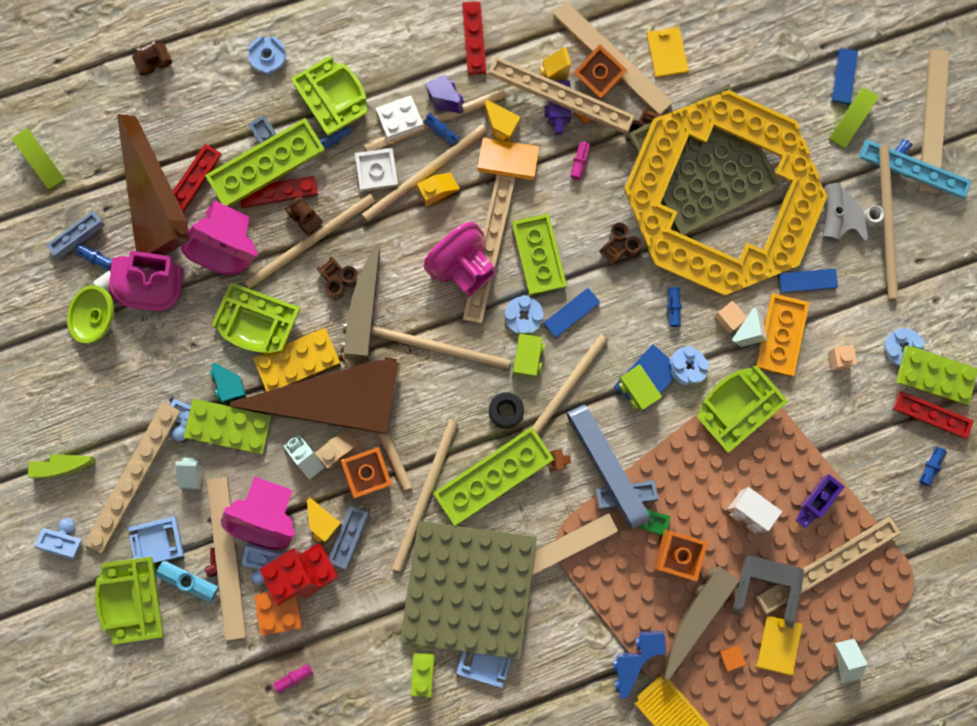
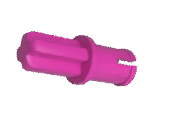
[570,142,590,180]
[273,663,314,694]

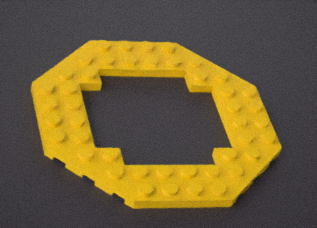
[624,90,827,296]

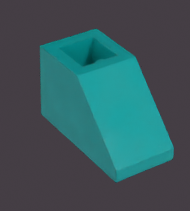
[210,363,247,404]

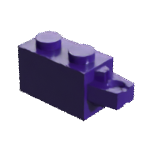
[544,81,572,136]
[795,474,845,528]

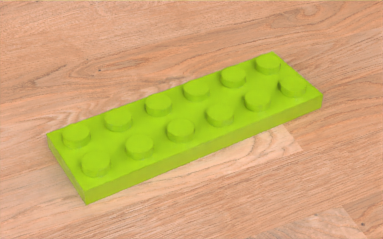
[205,118,325,207]
[433,427,554,526]

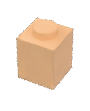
[714,301,747,334]
[828,345,857,371]

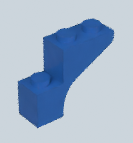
[613,630,666,699]

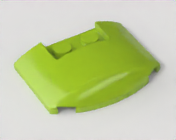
[290,56,368,136]
[212,282,301,353]
[697,366,789,453]
[95,556,163,645]

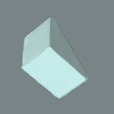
[732,308,767,347]
[835,639,868,683]

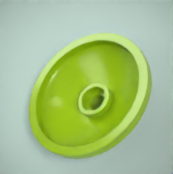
[67,285,114,344]

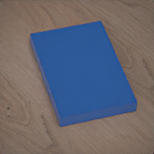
[614,344,674,413]

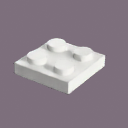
[376,96,424,141]
[355,148,398,192]

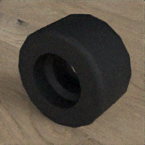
[489,392,524,429]

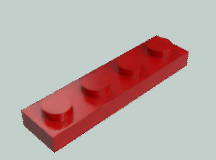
[462,1,487,75]
[173,144,222,213]
[241,175,318,208]
[892,391,974,439]

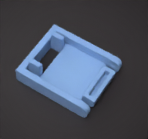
[128,516,184,563]
[456,651,511,688]

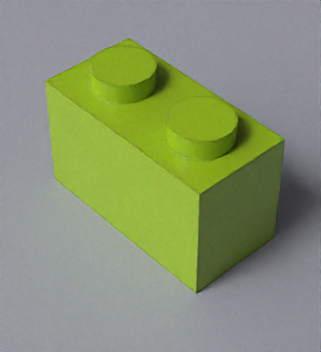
[512,334,545,379]
[618,364,662,412]
[411,653,434,697]

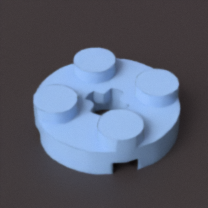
[248,36,287,75]
[505,295,544,335]
[884,328,925,367]
[669,346,710,386]

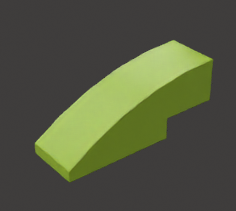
[829,87,879,149]
[11,128,65,191]
[28,454,96,479]

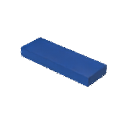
[831,48,858,105]
[778,268,838,294]
[543,288,600,339]

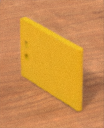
[646,27,689,78]
[756,615,803,676]

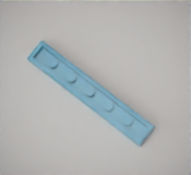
[859,140,972,199]

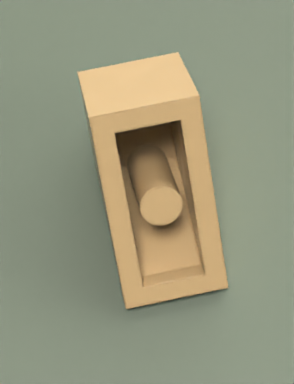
[315,430,360,471]

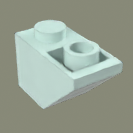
[284,434,325,480]
[176,458,204,490]

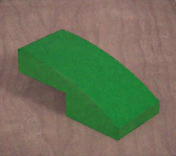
[637,509,671,535]

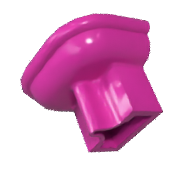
[181,200,258,275]
[423,222,498,297]
[109,250,184,311]
[220,476,295,550]

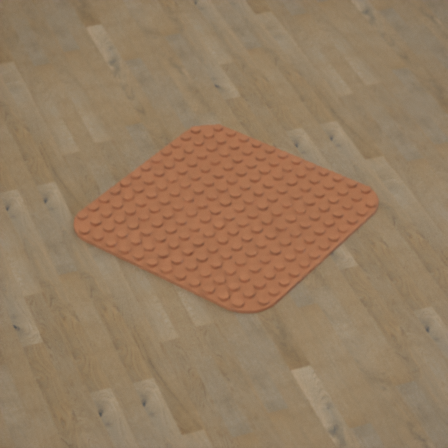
[556,407,914,726]

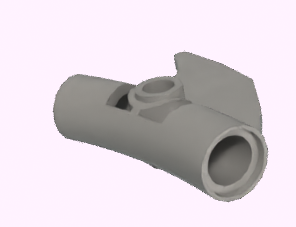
[822,183,868,243]

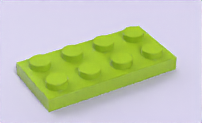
[511,213,567,296]
[896,345,977,406]
[183,399,271,455]

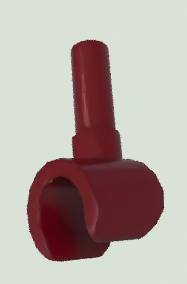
[205,548,218,578]

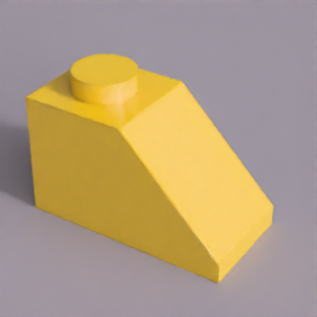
[540,47,571,81]
[485,100,520,142]
[417,173,460,207]
[307,498,342,543]

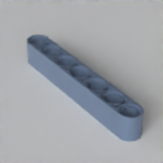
[567,404,650,530]

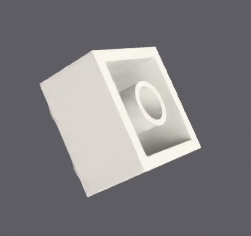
[727,487,782,534]

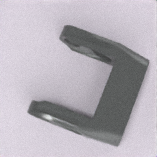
[732,555,804,629]

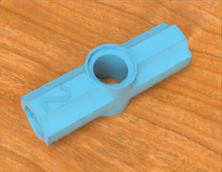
[156,560,219,603]

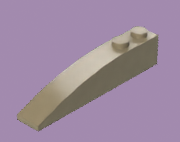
[341,244,380,361]
[662,566,739,680]

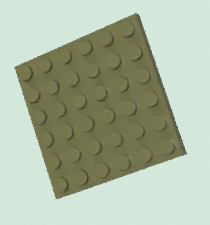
[628,84,780,235]
[400,521,537,659]

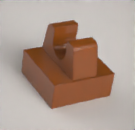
[548,450,571,472]

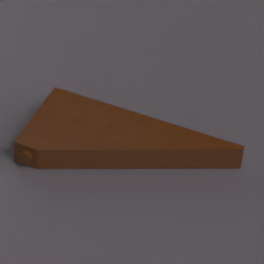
[117,114,190,256]
[230,357,401,435]

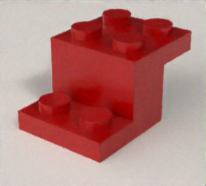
[259,542,339,605]

